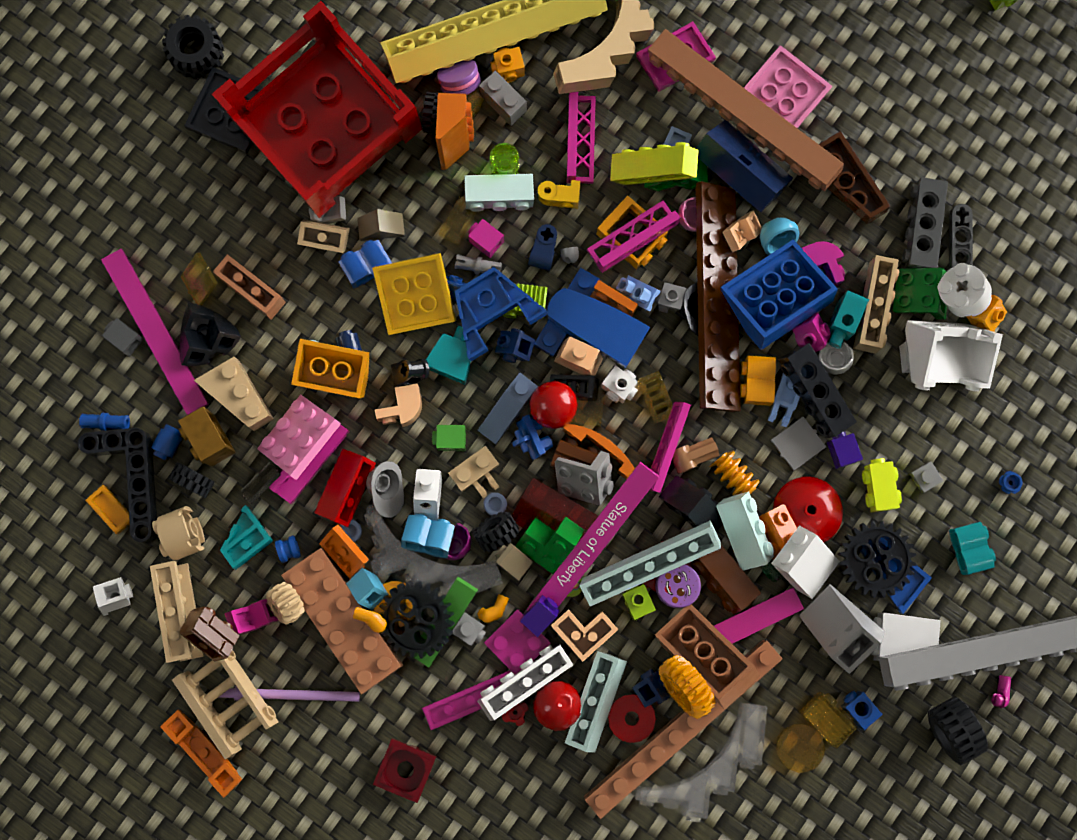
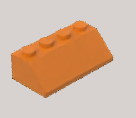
[436,93,474,170]

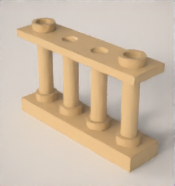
[150,561,204,663]
[172,650,278,760]

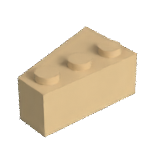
[194,357,274,431]

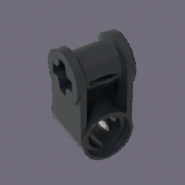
[391,359,429,388]

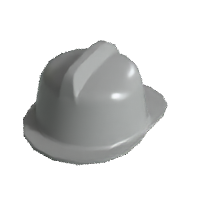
[366,461,404,518]

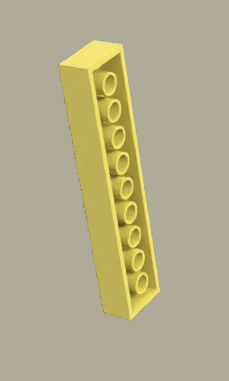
[380,0,608,83]

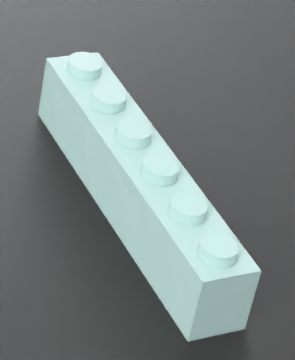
[580,521,721,606]

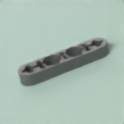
[949,204,973,270]

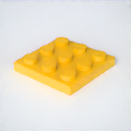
[372,253,456,335]

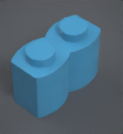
[401,513,455,558]

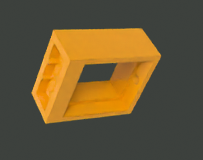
[596,195,668,270]

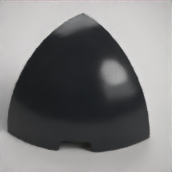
[179,302,241,366]

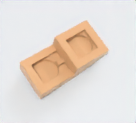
[723,210,762,252]

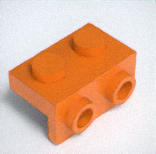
[759,504,797,560]

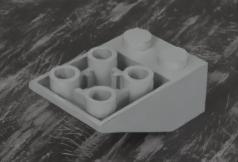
[799,584,885,674]

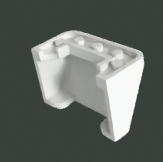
[905,320,1003,391]

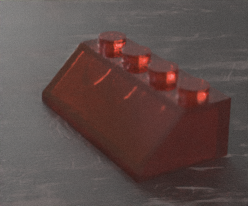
[512,478,598,568]

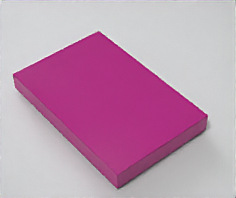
[636,21,716,92]

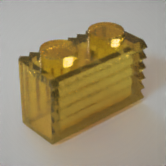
[799,692,857,749]

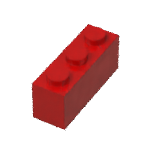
[314,449,376,527]

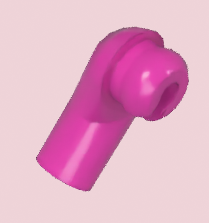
[991,675,1011,708]

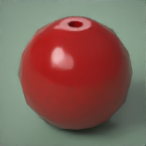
[529,381,578,429]
[533,681,581,731]

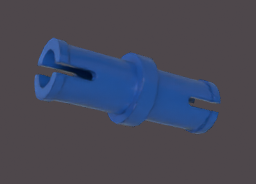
[79,413,130,431]

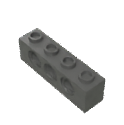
[902,177,948,268]

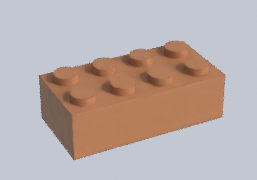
[655,605,760,710]

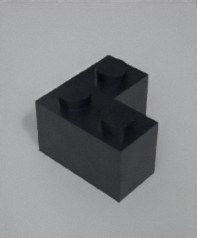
[659,475,723,531]

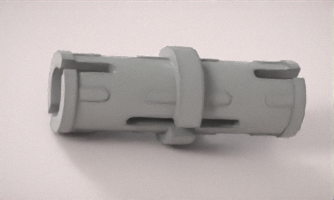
[455,254,502,275]

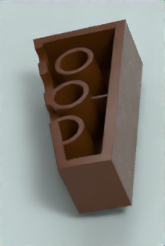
[819,131,890,224]

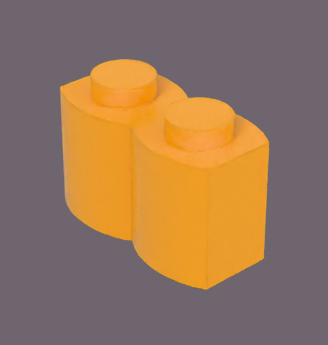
[740,356,776,406]

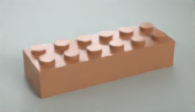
[281,548,404,694]

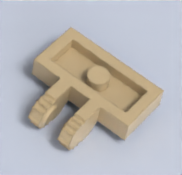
[448,445,499,499]

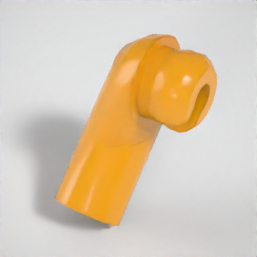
[477,594,509,623]
[353,607,387,633]

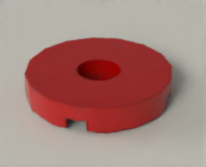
[608,694,656,743]

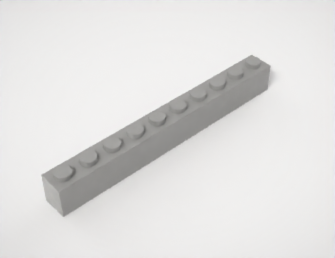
[878,615,1077,691]

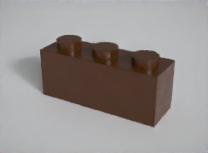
[691,545,761,615]

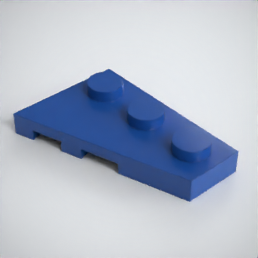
[860,538,932,614]

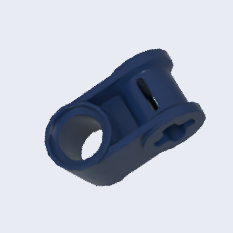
[528,224,557,271]

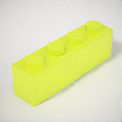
[610,142,698,185]

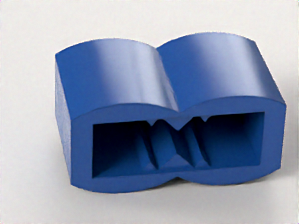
[338,240,392,289]

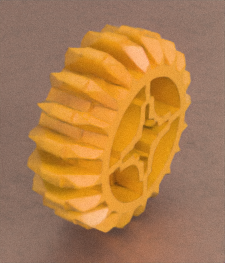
[659,655,716,719]

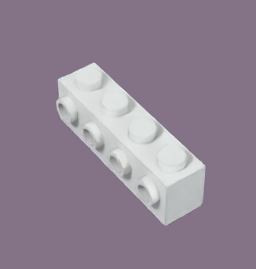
[477,645,573,721]

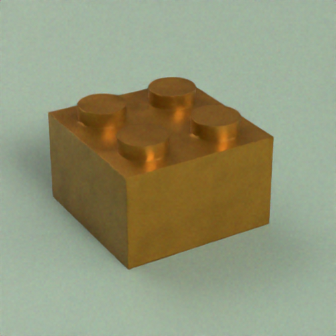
[178,407,236,467]

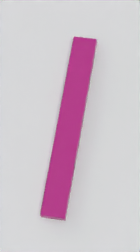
[101,249,209,415]

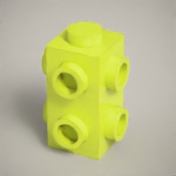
[862,458,902,513]

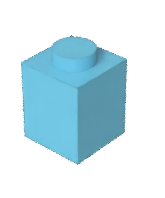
[346,568,388,610]

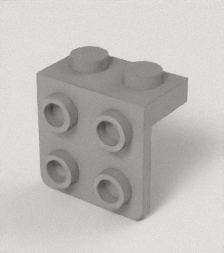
[555,451,614,506]

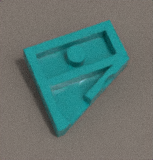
[220,505,273,570]

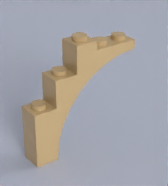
[553,0,654,94]

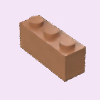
[213,254,286,320]

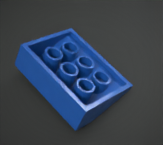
[720,239,838,350]

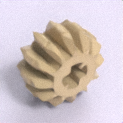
[266,582,304,625]

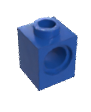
[841,691,883,730]

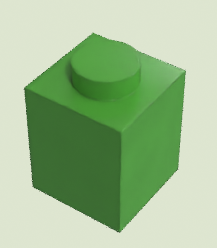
[432,425,466,451]

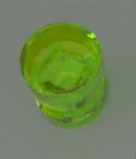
[490,143,519,175]

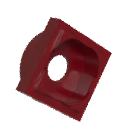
[373,738,437,803]

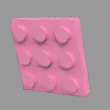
[744,45,833,128]
[257,394,341,480]

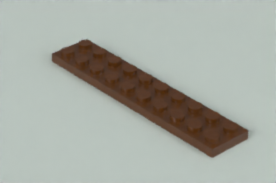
[696,181,741,413]

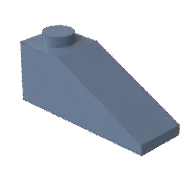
[478,373,538,445]

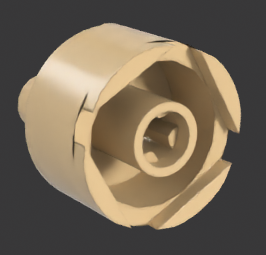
[152,506,205,561]

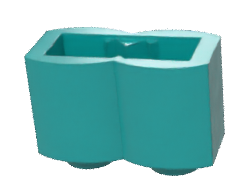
[949,522,996,575]

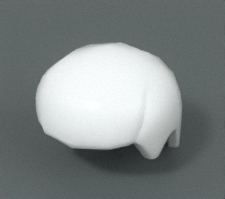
[819,342,854,375]

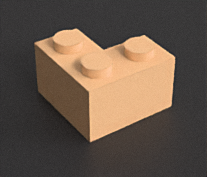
[550,609,619,662]

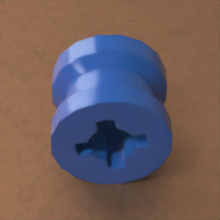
[275,535,301,563]

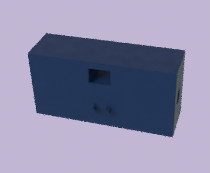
[695,120,793,212]

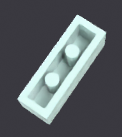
[465,174,534,212]
[716,491,774,570]

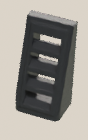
[550,374,599,401]

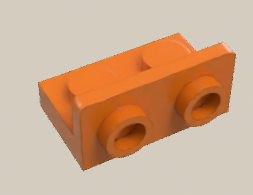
[590,280,638,317]
[319,525,369,579]

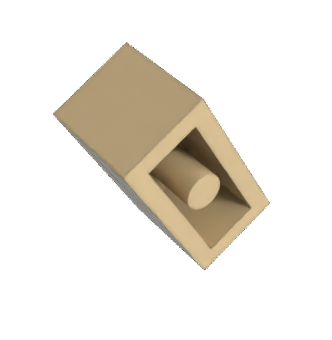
[297,220,350,253]

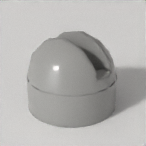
[560,247,579,264]

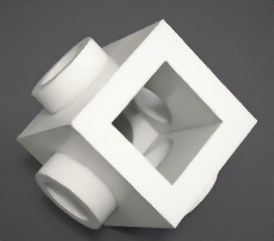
[601,365,638,404]

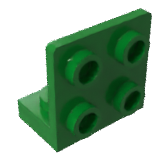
[893,268,947,320]

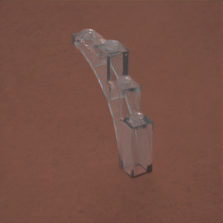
[364,504,504,595]
[634,702,767,822]

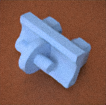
[616,275,661,312]

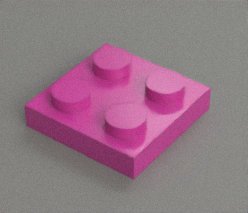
[484,609,551,674]

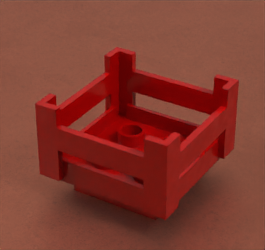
[212,1,422,218]

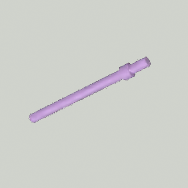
[219,686,360,702]

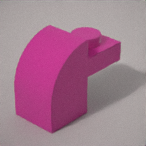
[802,241,845,287]
[225,599,279,634]

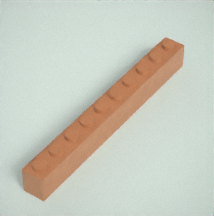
[648,29,844,191]
[584,640,783,819]

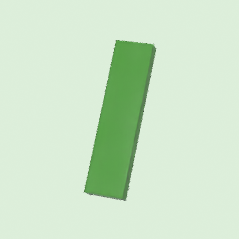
[409,577,478,667]

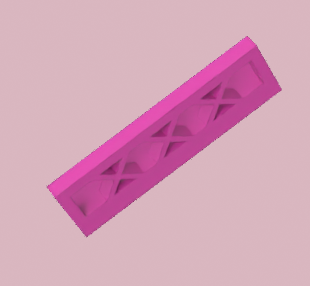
[566,92,596,184]
[587,200,680,273]
[269,424,350,504]

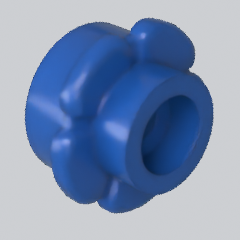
[999,471,1023,494]

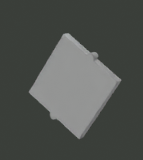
[770,417,826,471]

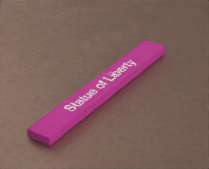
[526,462,660,611]

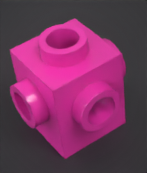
[792,313,831,352]

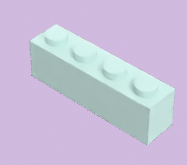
[565,651,627,753]

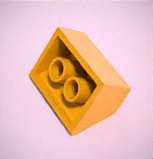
[291,339,369,398]

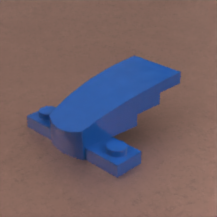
[534,267,650,368]

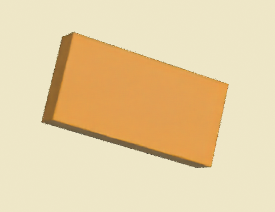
[85,485,130,535]

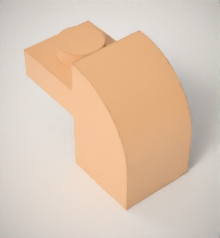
[375,384,422,427]

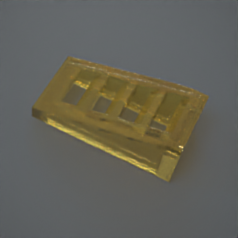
[637,371,673,424]

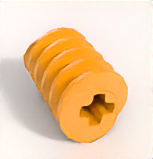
[709,451,759,496]

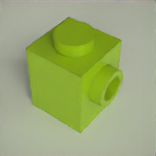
[621,584,656,620]

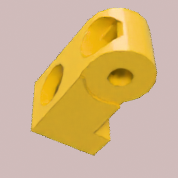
[538,180,580,209]

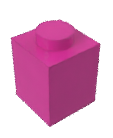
[468,219,504,258]

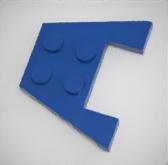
[455,267,548,361]

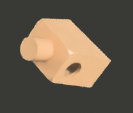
[554,337,603,376]

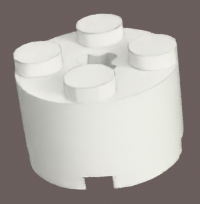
[937,263,992,317]

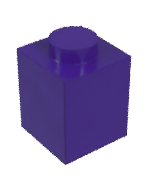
[827,431,863,469]
[520,595,560,637]

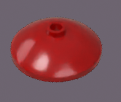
[773,477,843,543]

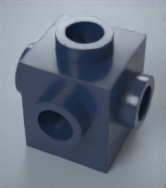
[495,328,535,363]
[632,669,670,708]

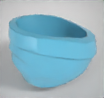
[760,218,800,255]

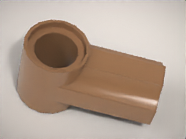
[672,437,720,474]

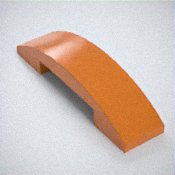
[562,424,635,480]
[160,709,242,798]

